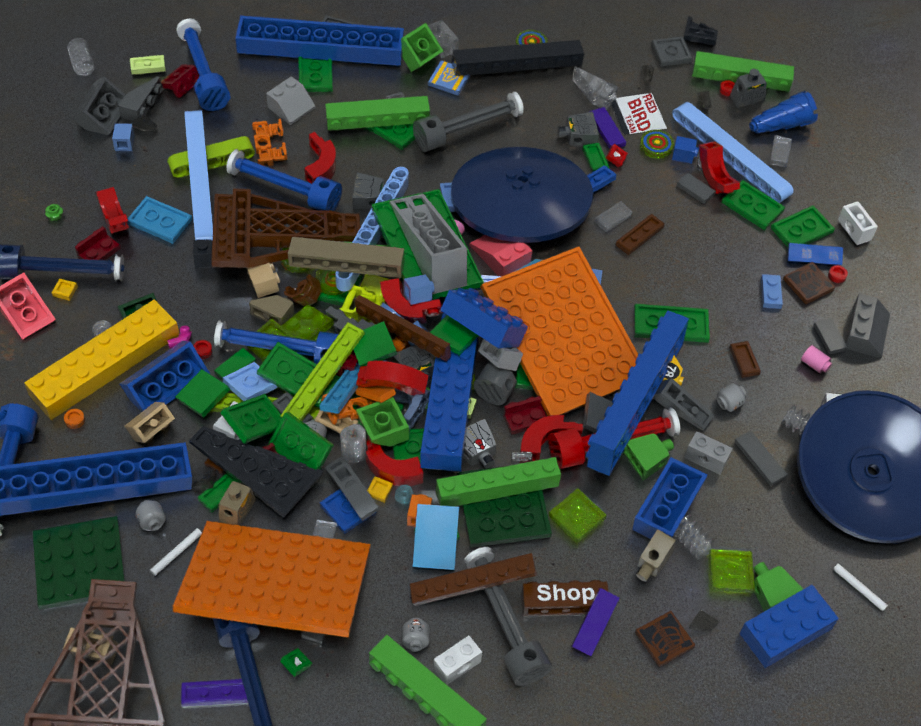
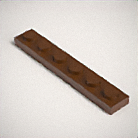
[355,295,451,361]
[410,553,537,606]

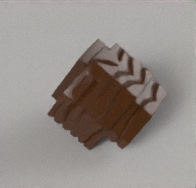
[284,274,322,307]

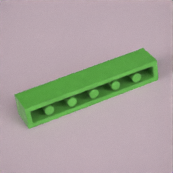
[692,51,794,92]
[325,96,430,130]
[436,457,561,507]
[369,635,487,726]

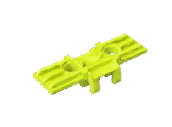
[339,274,391,325]

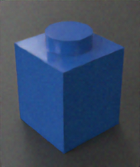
[672,136,699,164]

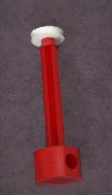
[548,407,680,469]

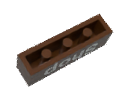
[521,580,608,616]

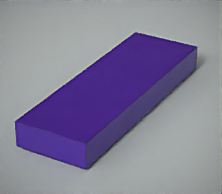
[589,107,626,149]
[571,588,619,656]
[181,679,248,707]

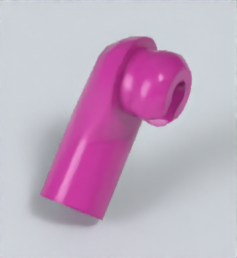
[167,326,192,349]

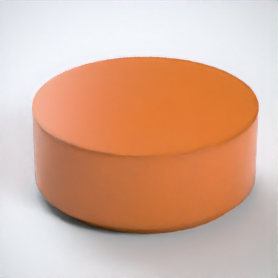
[64,409,85,429]

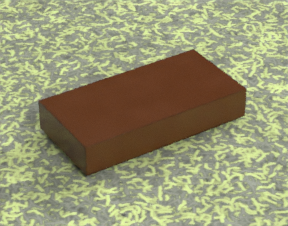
[729,341,761,378]

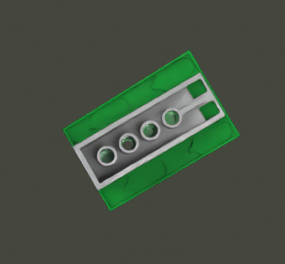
[372,189,484,300]

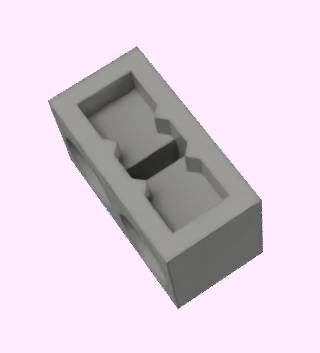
[478,339,523,371]

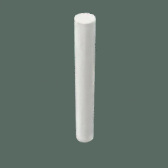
[150,528,202,576]
[833,563,888,612]

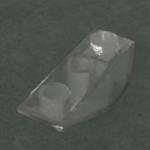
[572,66,618,110]

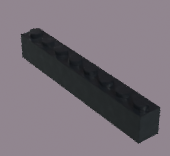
[451,40,585,76]

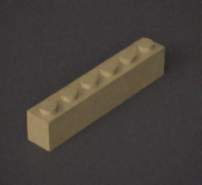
[288,237,404,278]

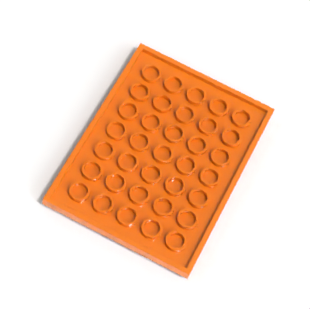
[480,247,638,416]
[173,521,371,638]

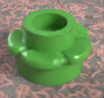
[45,204,63,221]

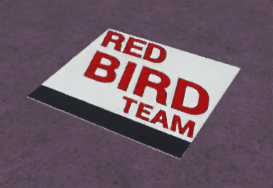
[609,93,667,135]

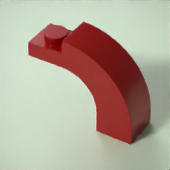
[304,132,336,184]
[699,141,740,194]
[95,187,129,233]
[380,278,444,324]
[356,361,429,396]
[519,415,583,462]
[365,436,424,487]

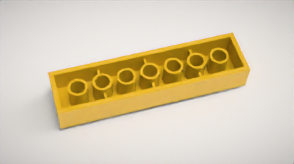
[24,299,179,420]

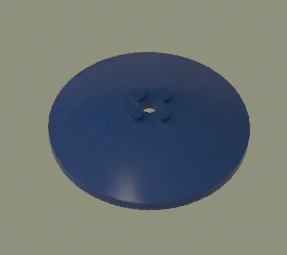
[451,147,593,243]
[797,390,921,543]

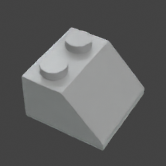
[266,76,315,125]

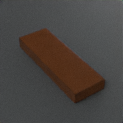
[615,214,665,256]

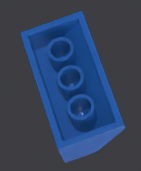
[120,341,210,412]
[632,457,708,539]

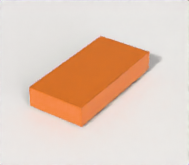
[356,386,396,403]

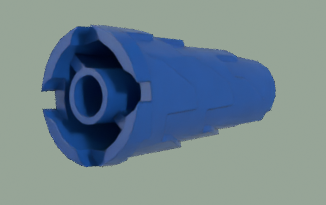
[749,91,818,134]

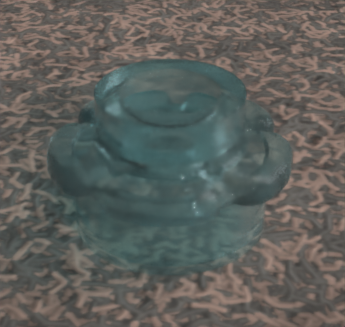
[395,485,415,504]

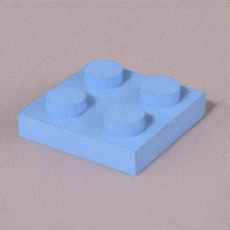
[223,362,278,401]

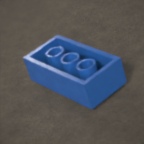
[441,288,528,349]
[739,585,839,668]

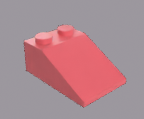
[469,235,532,276]
[0,273,56,340]

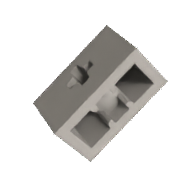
[684,431,733,475]

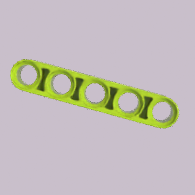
[167,136,255,178]

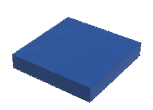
[320,489,377,534]

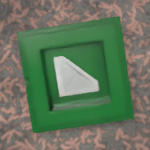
[280,648,312,677]

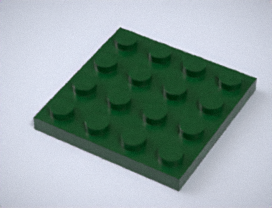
[457,466,552,548]
[33,516,125,610]

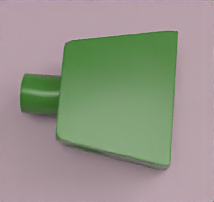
[623,434,674,480]
[752,562,803,612]

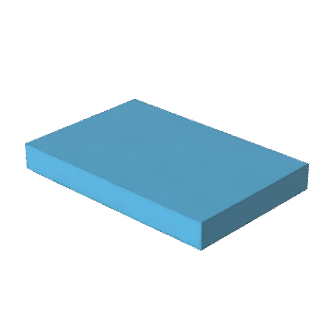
[127,196,193,244]
[413,504,459,570]

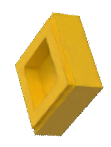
[51,278,78,301]
[367,476,393,503]

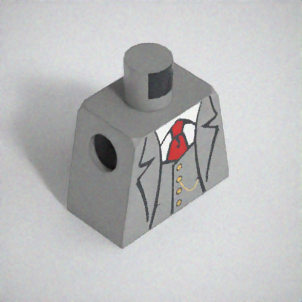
[463,419,496,468]

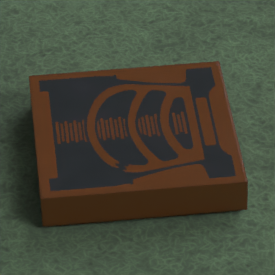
[783,262,835,305]
[635,611,695,668]

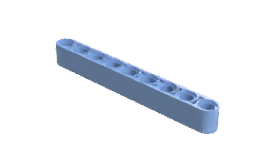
[672,102,794,203]
[184,110,213,241]
[335,167,409,292]

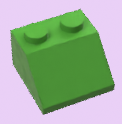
[401,23,443,72]
[356,397,409,447]

